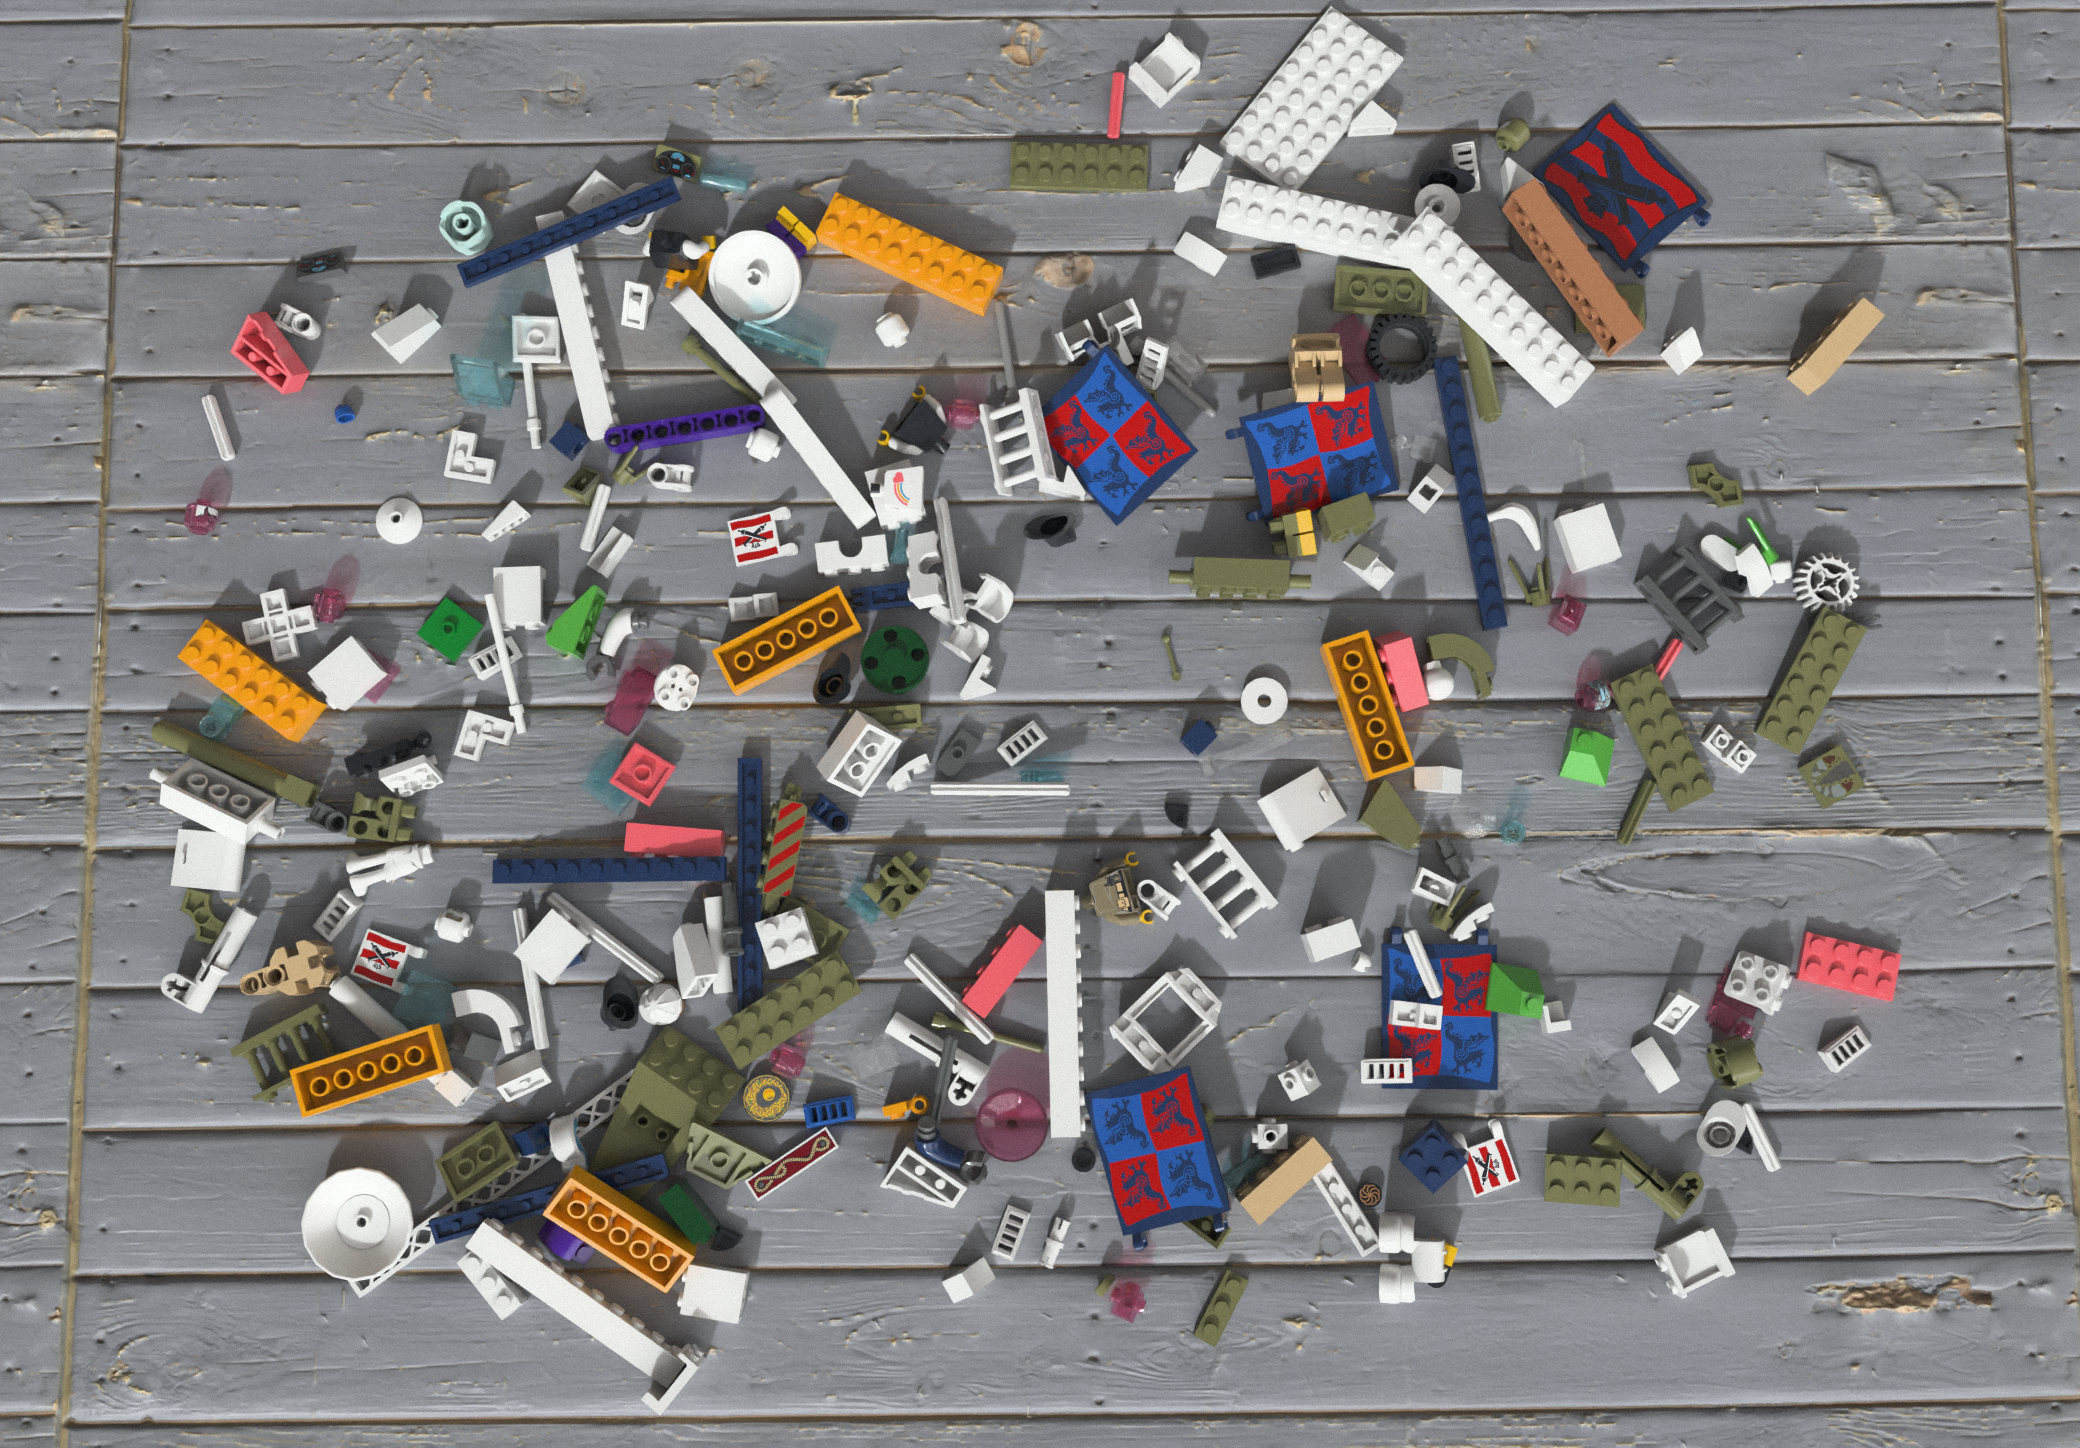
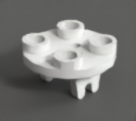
[654,664,699,711]

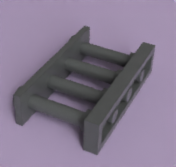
[1633,545,1745,656]

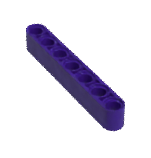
[604,404,766,454]

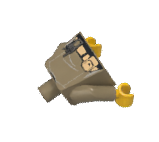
[1081,852,1154,926]

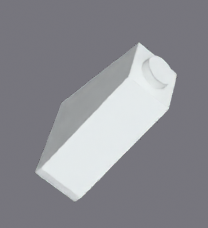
[371,303,442,364]
[673,922,718,999]

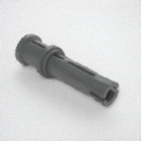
[721,882,745,957]

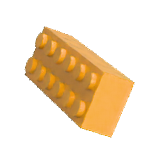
[712,585,862,696]
[177,619,328,743]
[1319,630,1415,782]
[289,1023,453,1118]
[542,1164,698,1293]

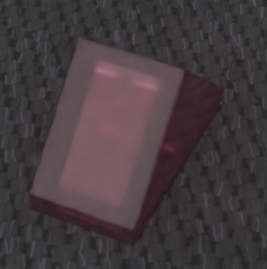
[1548,593,1587,636]

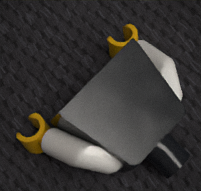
[643,229,717,270]
[877,386,950,455]

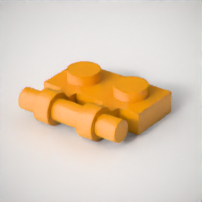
[665,251,715,298]

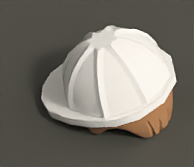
[639,983,685,1025]

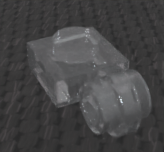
[1390,434,1437,464]

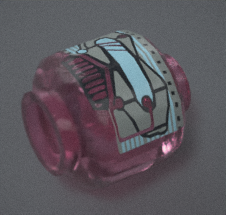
[1575,679,1613,712]

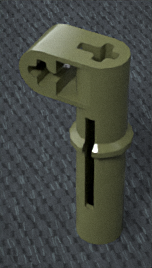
[1589,1127,1704,1220]

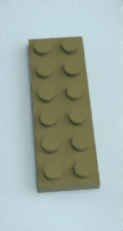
[1010,142,1148,193]
[1754,607,1868,755]
[1607,664,1715,812]
[714,950,863,1070]

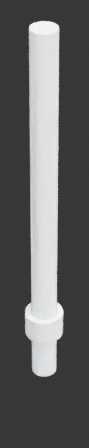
[517,313,542,449]
[484,593,527,734]

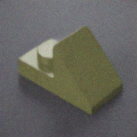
[1182,1215,1232,1250]

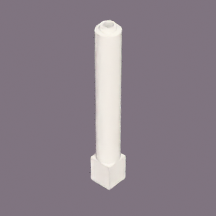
[329,976,479,1107]

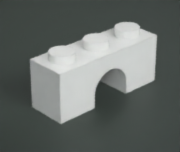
[906,531,946,609]
[815,534,890,578]
[457,1251,529,1320]

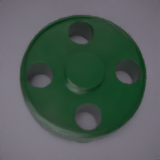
[861,625,930,695]

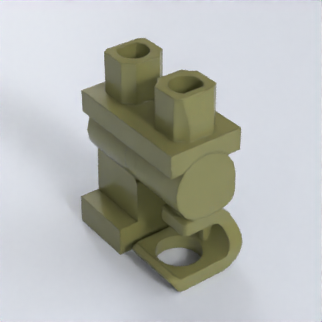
[346,792,419,843]
[861,850,933,922]

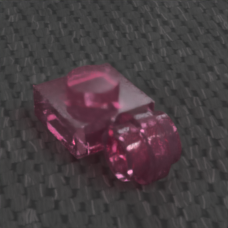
[1705,1000,1755,1039]

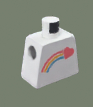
[870,466,924,516]

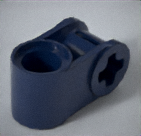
[807,792,851,834]

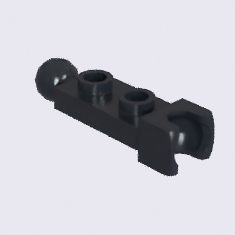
[344,730,432,777]

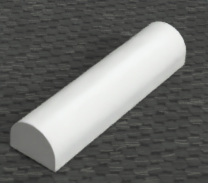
[704,896,733,994]

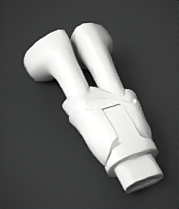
[345,844,434,897]

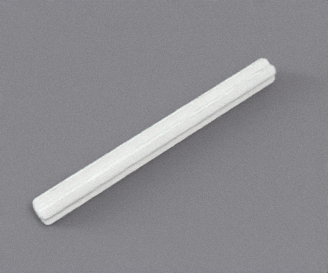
[934,497,967,625]
[931,782,1070,795]
[546,892,665,985]
[513,908,549,1050]

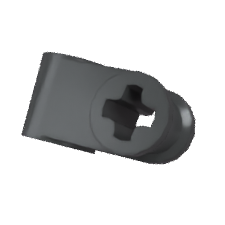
[305,799,350,835]

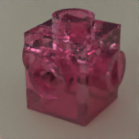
[1109,1281,1146,1323]

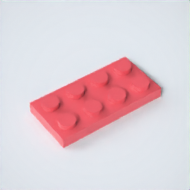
[1795,932,1901,1001]

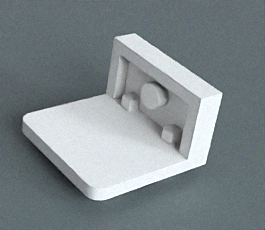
[1724,951,1792,1016]

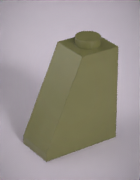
[1357,779,1422,851]

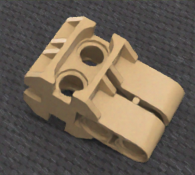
[1288,333,1345,402]
[240,940,341,996]

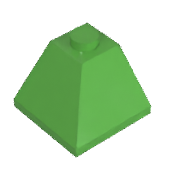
[1558,727,1615,787]
[1484,962,1545,1019]

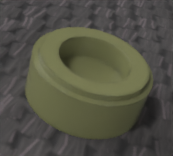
[1095,1273,1116,1297]

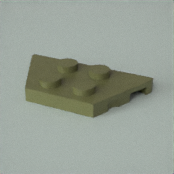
[685,1117,772,1190]

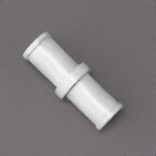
[1038,1217,1071,1269]

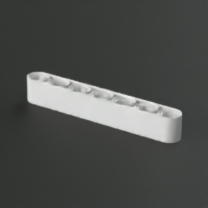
[670,285,797,405]
[759,387,876,530]

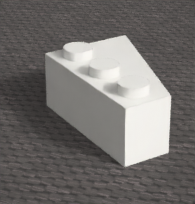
[880,1140,969,1208]

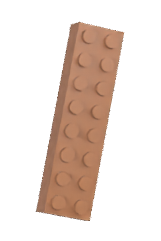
[1502,178,1644,358]

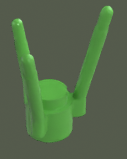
[1724,516,1780,566]

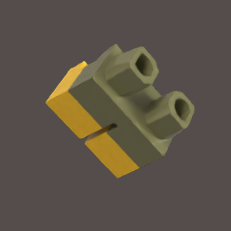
[1268,507,1317,558]

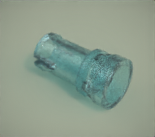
[889,529,909,565]
[844,893,882,925]

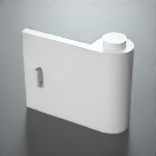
[1257,767,1347,853]
[170,829,246,892]

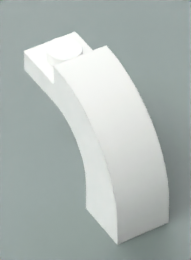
[451,989,525,1054]

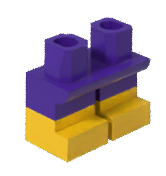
[765,206,817,260]

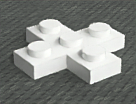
[242,588,319,663]

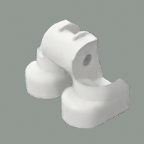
[1054,298,1142,366]
[929,573,1014,663]
[1379,1211,1448,1304]

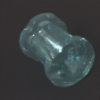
[1499,822,1526,844]

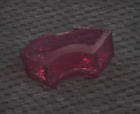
[603,665,657,737]

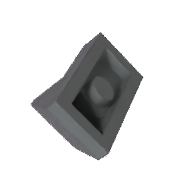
[446,1024,502,1064]

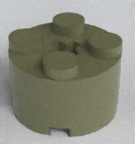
[1707,1035,1764,1090]

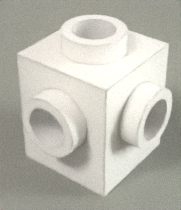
[1278,1059,1321,1101]
[1251,1118,1288,1153]

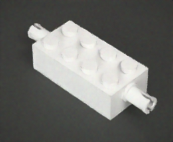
[150,758,285,845]

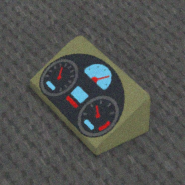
[653,144,704,184]

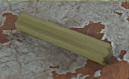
[1617,779,1657,846]

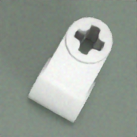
[274,303,321,340]
[647,463,694,492]
[1135,880,1181,921]

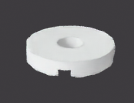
[1240,677,1288,725]

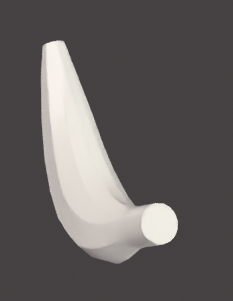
[1486,502,1541,551]

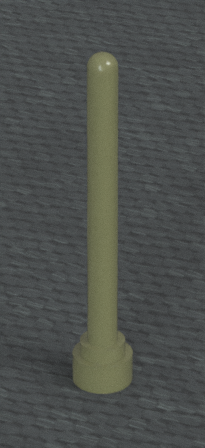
[681,334,769,415]
[931,1010,1044,1053]

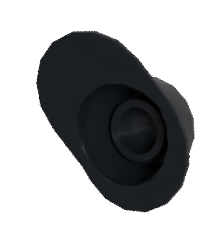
[1419,159,1476,194]
[1023,512,1077,547]
[812,650,851,705]
[600,976,639,1031]

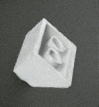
[816,710,902,797]

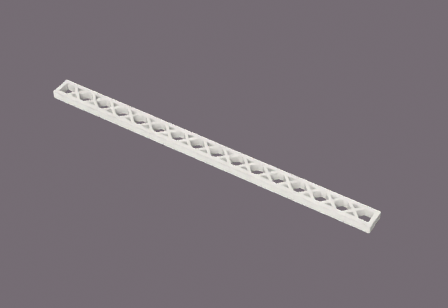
[348,1068,635,1298]

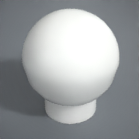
[1422,660,1454,700]

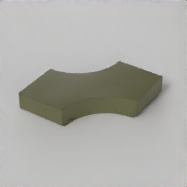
[1687,462,1744,509]
[180,887,227,945]

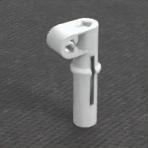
[161,906,258,1013]
[885,1012,990,1106]

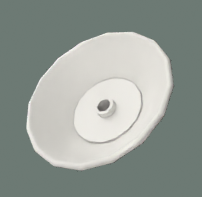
[301,1167,414,1281]

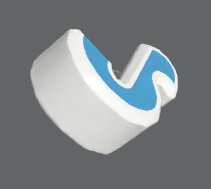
[549,1114,589,1176]

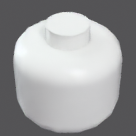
[1767,559,1792,583]

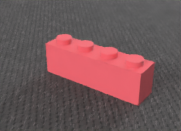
[624,823,726,858]
[961,924,1043,1019]

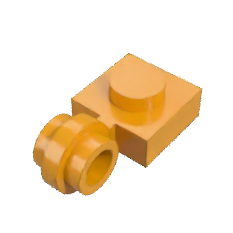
[882,1095,930,1120]

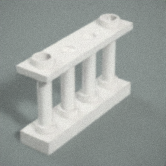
[979,387,1057,497]
[1172,828,1278,939]

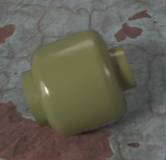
[1496,117,1530,153]

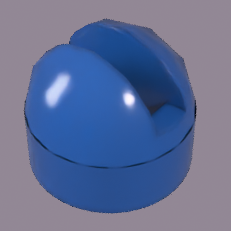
[334,404,355,424]

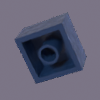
[1398,1118,1469,1194]

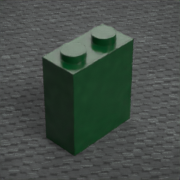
[658,1178,721,1246]

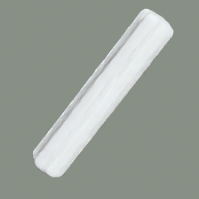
[201,395,236,461]
[580,484,611,552]
[1404,929,1442,999]
[1740,1102,1781,1172]

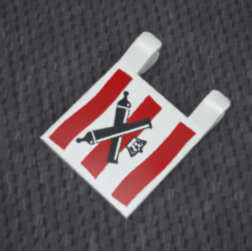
[727,507,798,567]
[350,929,428,995]
[1452,1119,1520,1197]

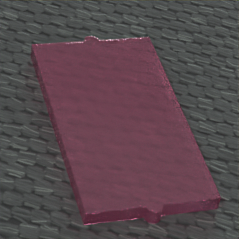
[1326,314,1390,385]

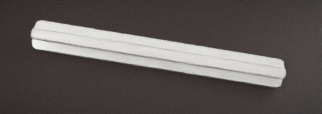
[904,953,995,1044]

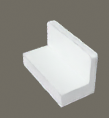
[586,526,634,578]
[494,1049,552,1102]

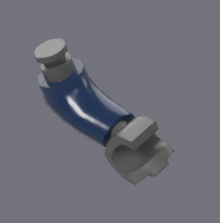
[913,1116,988,1185]

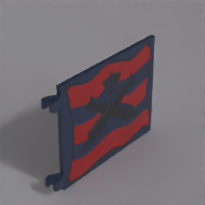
[1531,104,1712,279]

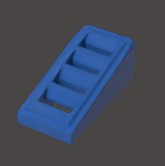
[803,1095,856,1128]

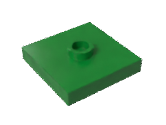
[416,597,484,663]

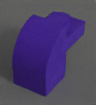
[538,1219,596,1266]

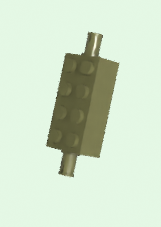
[1168,557,1311,600]

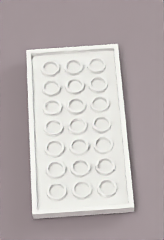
[1219,6,1403,191]

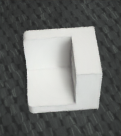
[1540,1001,1572,1033]

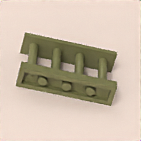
[230,1003,348,1102]

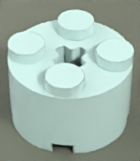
[439,200,493,255]

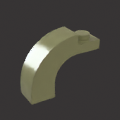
[1424,633,1495,700]

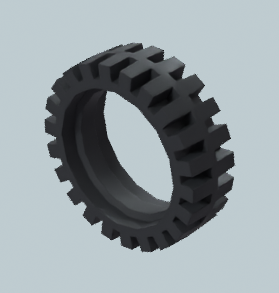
[1366,313,1438,385]

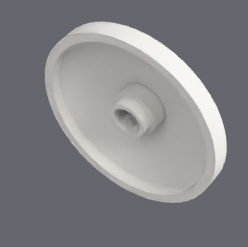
[709,230,802,325]

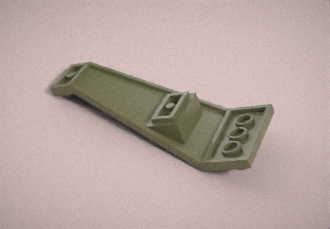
[588,1024,746,1204]

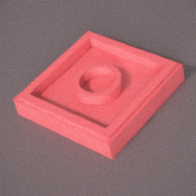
[609,742,676,807]

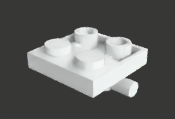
[378,755,444,798]

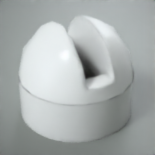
[1351,951,1372,972]

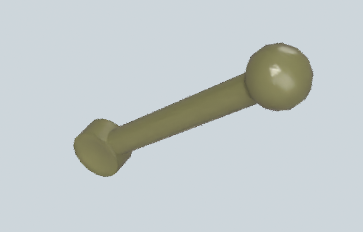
[1161,634,1181,682]

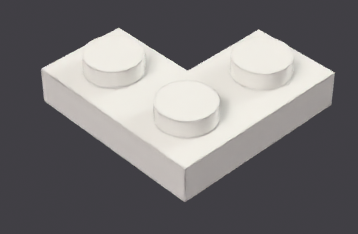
[444,430,496,484]
[454,710,515,762]

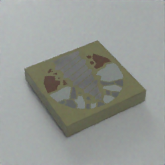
[1798,744,1866,809]

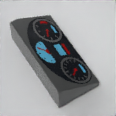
[296,251,347,284]

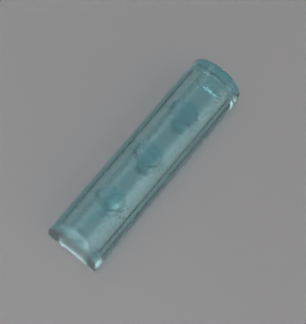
[736,318,830,369]

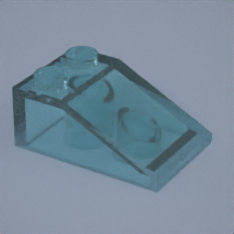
[450,354,516,410]

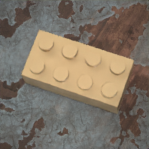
[1787,297,1885,396]
[1235,1133,1333,1225]

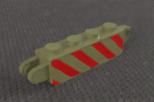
[756,783,808,915]

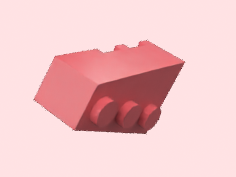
[230,311,310,394]
[1372,630,1429,713]

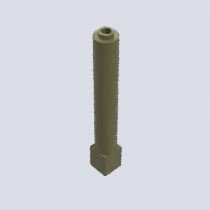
[1457,314,1502,423]
[151,719,322,808]

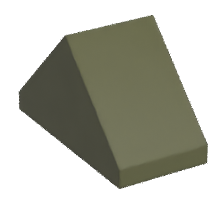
[562,465,604,507]

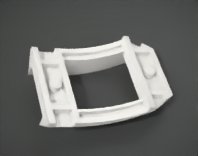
[1109,968,1222,1076]

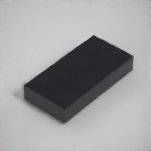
[1250,244,1301,280]

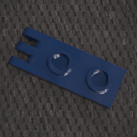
[850,581,916,613]

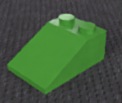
[545,585,608,660]

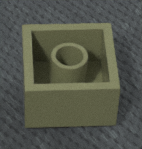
[1316,492,1376,544]

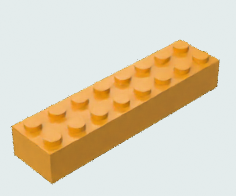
[816,192,1004,317]

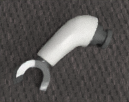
[586,608,650,681]

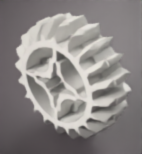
[1792,552,1860,613]

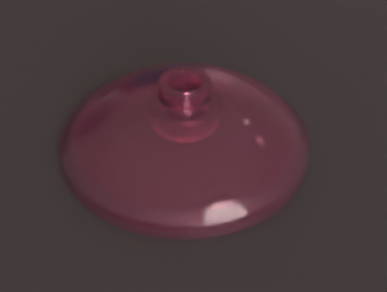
[975,1088,1048,1162]

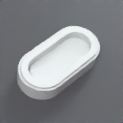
[1698,535,1740,572]

